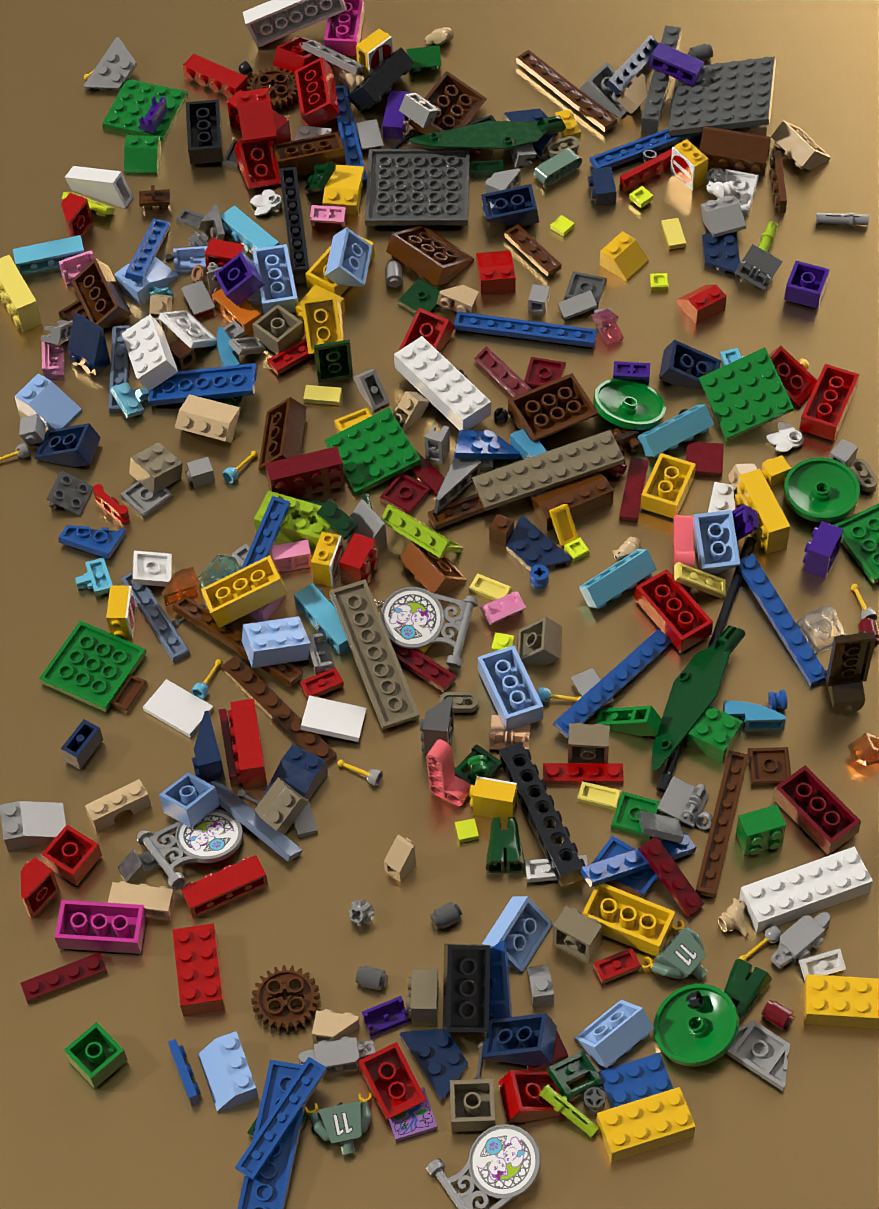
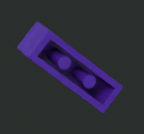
[648,42,704,86]
[382,91,410,140]

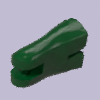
[485,817,526,873]
[724,959,772,1022]

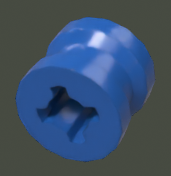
[530,564,549,589]
[768,690,788,710]

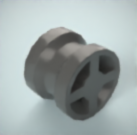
[583,1087,606,1114]

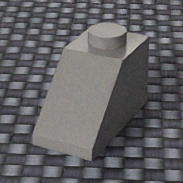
[485,169,521,193]
[353,369,389,410]
[526,965,554,1008]

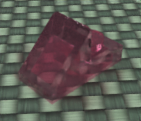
[591,308,624,347]

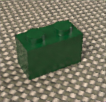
[317,498,358,541]

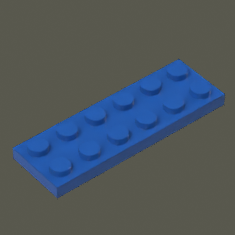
[148,363,258,406]

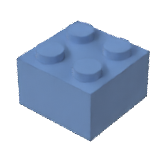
[159,772,220,828]

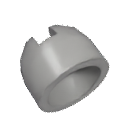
[695,812,713,830]

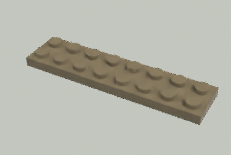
[472,430,624,511]
[329,579,420,730]

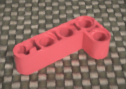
[673,515,695,568]
[426,739,471,806]

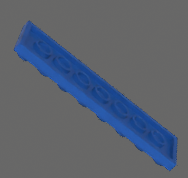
[237,1060,306,1209]

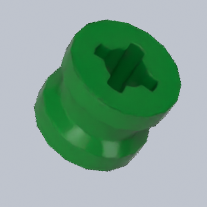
[468,755,490,779]

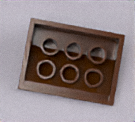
[408,71,487,135]
[386,225,475,286]
[508,373,598,442]
[526,472,614,531]

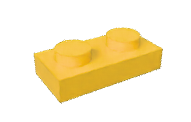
[555,109,581,138]

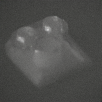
[797,606,848,655]

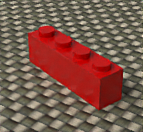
[182,53,248,98]
[181,855,268,917]

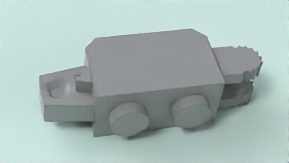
[771,912,831,969]
[298,1036,375,1076]

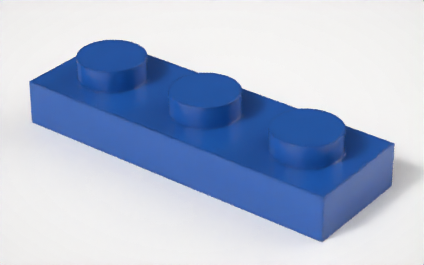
[168,1039,201,1106]

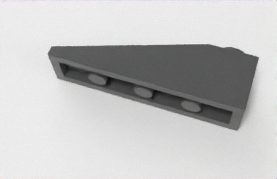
[434,459,481,514]

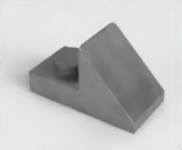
[199,205,225,240]
[118,849,162,883]

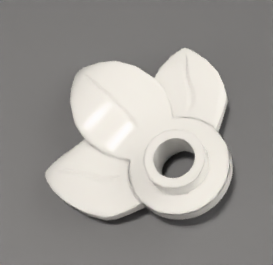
[250,189,282,216]
[767,422,804,452]

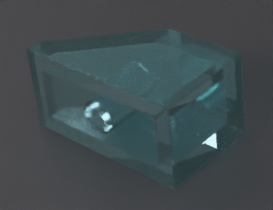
[197,554,241,589]

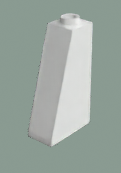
[65,166,134,208]

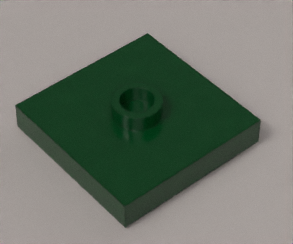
[398,279,441,314]

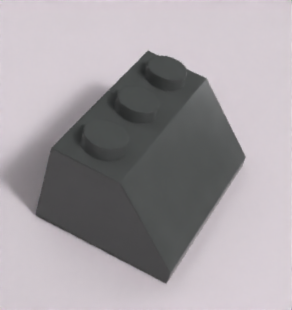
[420,697,454,760]

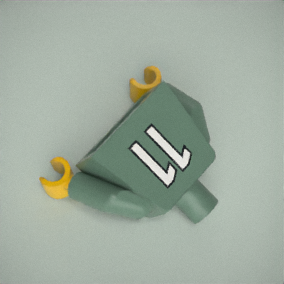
[640,920,708,980]
[305,1092,372,1155]

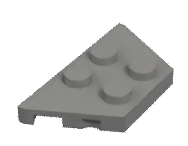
[84,36,137,91]
[726,1020,790,1091]

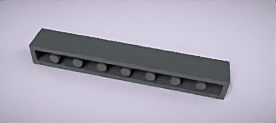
[641,25,681,134]

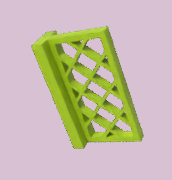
[381,505,463,558]

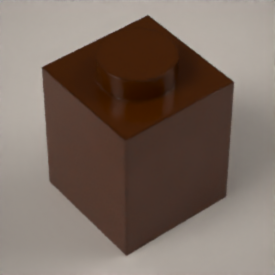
[169,338,196,370]
[489,514,514,547]

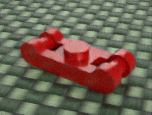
[93,484,130,525]

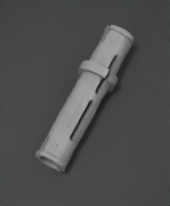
[816,212,869,226]

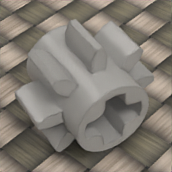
[705,168,726,185]
[188,231,209,247]
[348,899,375,926]

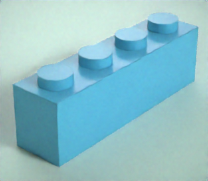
[220,206,279,254]
[13,235,84,275]
[638,405,714,458]
[579,549,657,609]
[294,583,350,655]

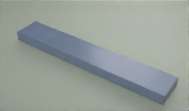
[108,325,130,413]
[121,572,190,663]
[209,779,303,861]

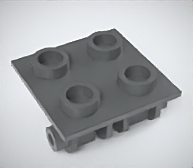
[735,244,783,291]
[47,470,94,516]

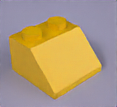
[600,231,649,282]

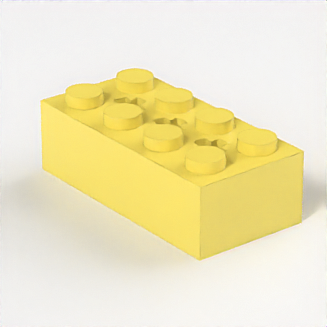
[0,255,42,332]

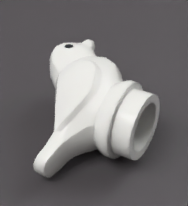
[707,181,736,199]

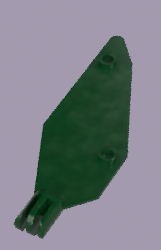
[409,115,566,149]
[652,625,745,771]

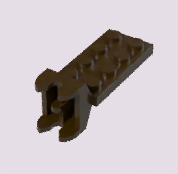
[824,631,876,714]

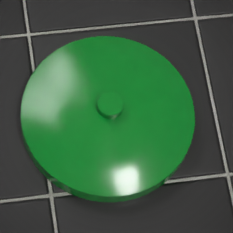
[593,379,666,430]
[784,458,860,522]
[653,984,739,1066]

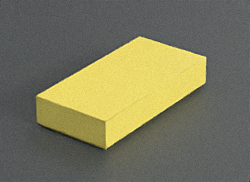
[661,218,686,250]
[303,385,342,406]
[469,573,512,601]
[577,781,621,811]

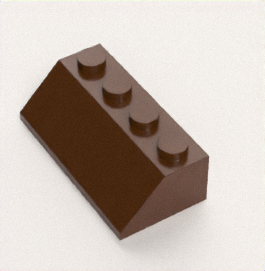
[699,126,771,175]
[272,132,346,176]
[71,258,132,328]
[258,397,307,471]

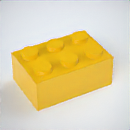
[640,453,696,519]

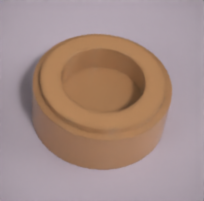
[191,265,207,282]

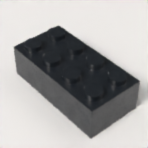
[347,47,414,111]
[186,99,224,165]
[442,944,490,1032]

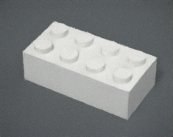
[122,315,178,391]

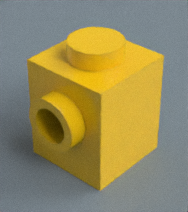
[761,455,791,487]

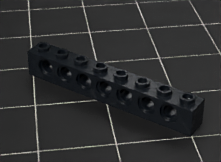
[279,167,309,284]
[499,742,586,887]

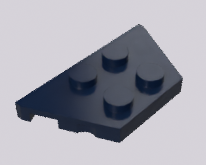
[504,108,559,155]
[702,231,740,277]
[506,515,572,571]
[399,1029,468,1103]

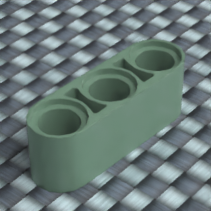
[534,148,582,186]

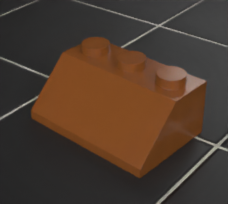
[399,541,467,596]

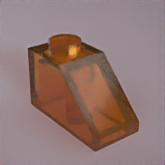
[162,567,202,606]
[848,733,879,766]

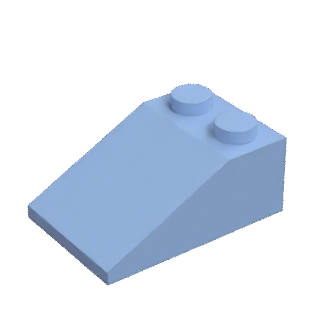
[115,257,179,306]
[14,373,82,430]

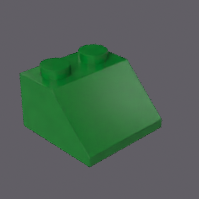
[406,45,442,72]
[124,135,162,175]

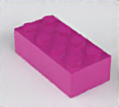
[324,0,365,56]
[54,900,147,954]

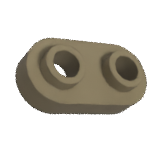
[547,136,579,158]
[850,459,878,492]
[439,692,479,713]

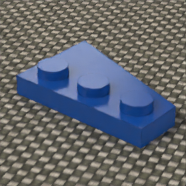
[58,525,126,559]

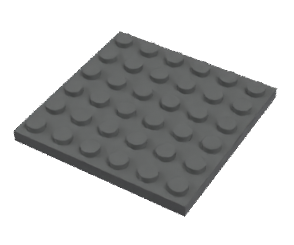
[668,56,776,136]
[365,149,470,225]

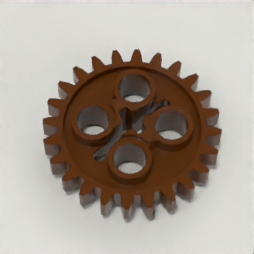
[247,67,298,110]
[251,965,321,1033]

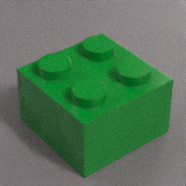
[687,705,743,763]
[735,804,786,856]
[64,1022,128,1089]

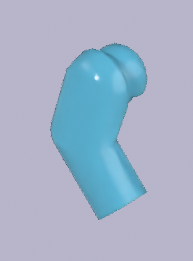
[148,286,174,298]

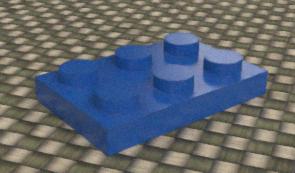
[591,835,659,899]
[598,1053,674,1108]

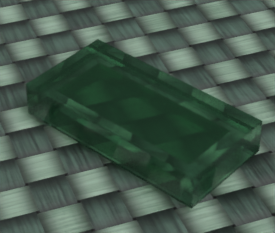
[470,160,504,178]

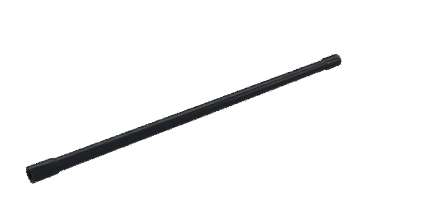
[656,537,756,794]

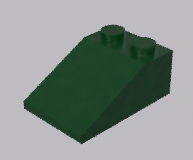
[314,339,353,382]

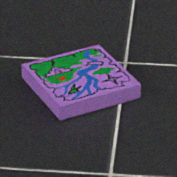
[389,1087,437,1142]

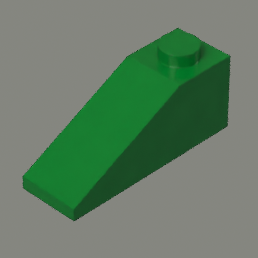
[595,706,662,736]

